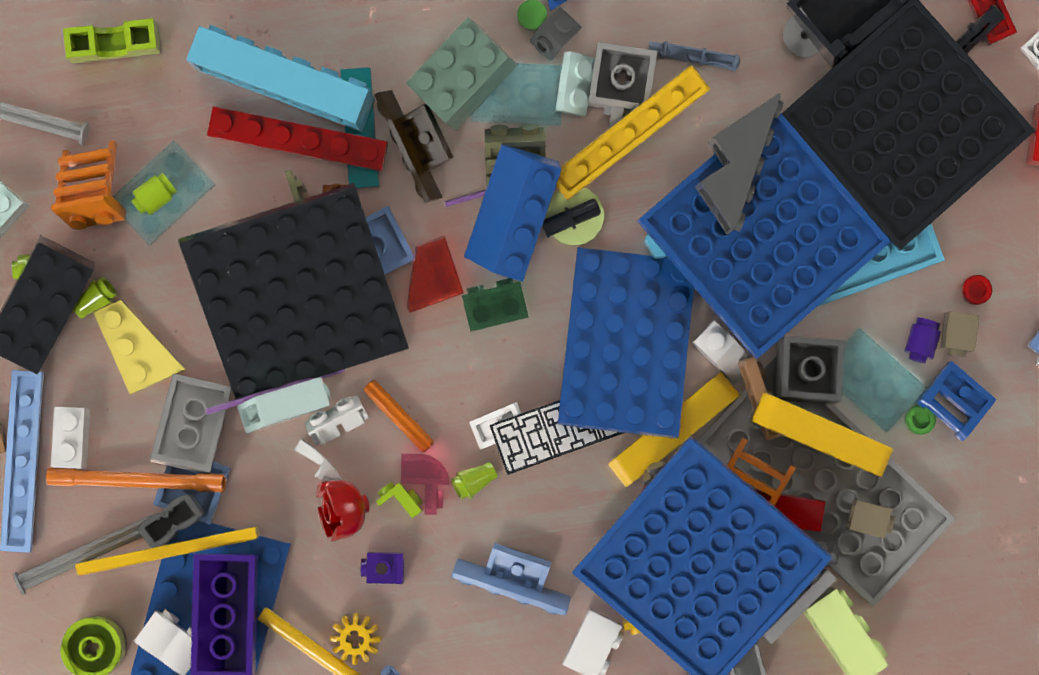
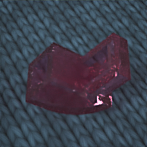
[401,454,450,515]

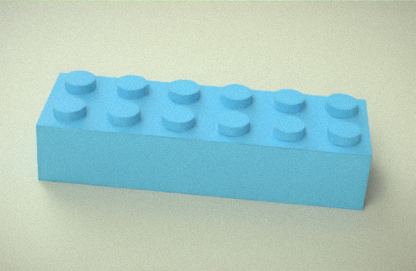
[186,25,375,133]

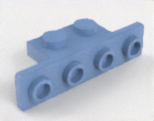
[451,543,571,615]

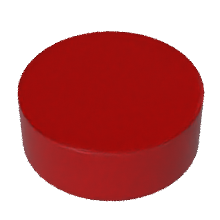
[961,275,992,305]

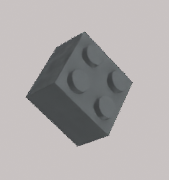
[775,336,845,404]

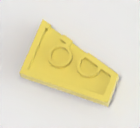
[93,300,186,395]

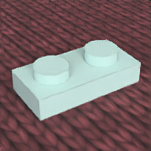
[555,52,595,117]

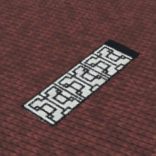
[489,400,624,475]

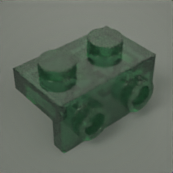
[462,278,529,332]

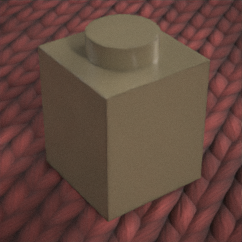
[940,311,980,357]
[846,499,895,538]

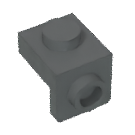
[530,7,582,60]

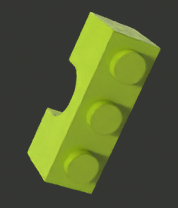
[63,18,161,64]

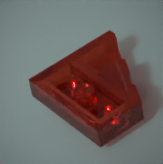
[407,236,464,313]

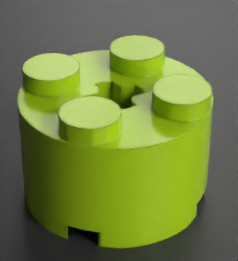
[60,616,126,675]

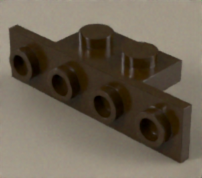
[374,90,454,203]

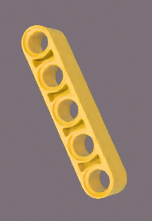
[607,372,740,488]
[751,393,894,477]

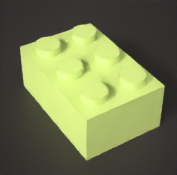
[804,587,889,675]

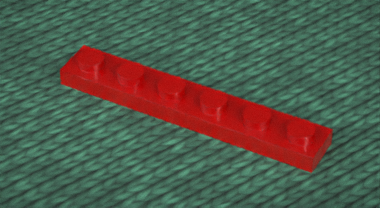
[207,107,389,172]

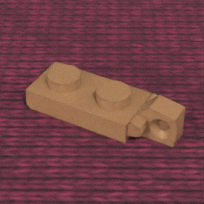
[738,357,782,440]

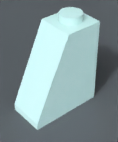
[237,377,330,434]

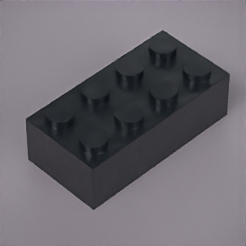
[0,235,95,375]

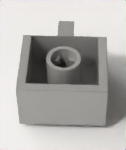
[588,42,657,129]

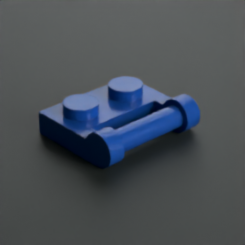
[916,361,997,441]

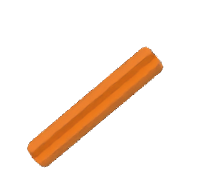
[363,380,434,452]

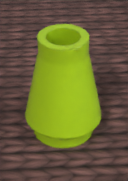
[73,276,117,319]
[451,462,498,500]

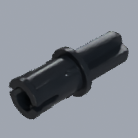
[542,199,601,238]

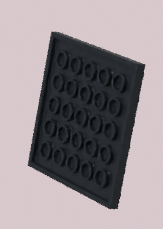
[781,0,1035,251]
[178,183,409,399]

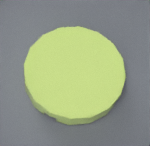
[545,188,604,246]

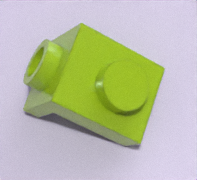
[376,482,423,519]

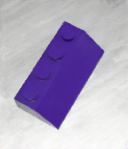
[190,553,259,675]

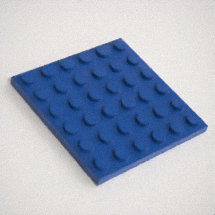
[637,113,891,359]
[572,436,832,675]

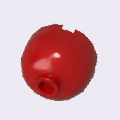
[316,480,369,542]

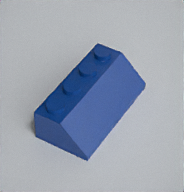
[464,143,561,282]

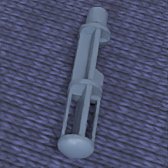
[648,41,740,72]

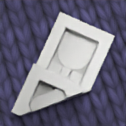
[294,439,342,481]

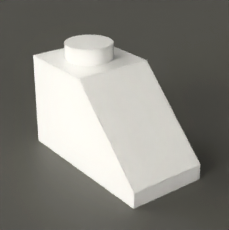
[691,320,751,385]

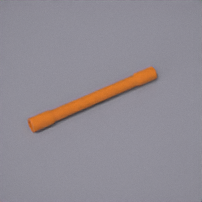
[46,467,226,493]

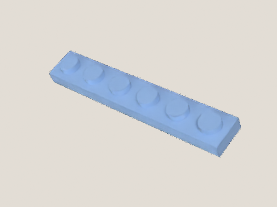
[0,370,44,553]

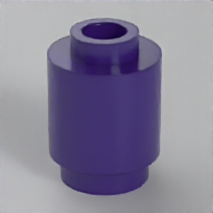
[904,317,941,364]

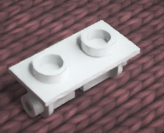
[304,395,369,445]

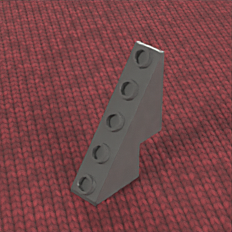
[695,94,784,235]

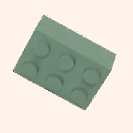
[406,17,518,130]

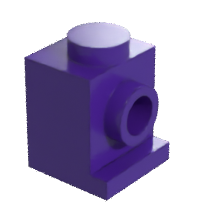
[361,552,404,584]

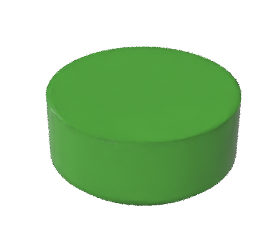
[517,0,547,31]
[904,405,936,435]

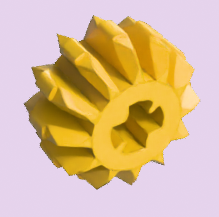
[330,613,382,665]

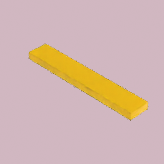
[556,64,710,200]
[75,526,260,576]

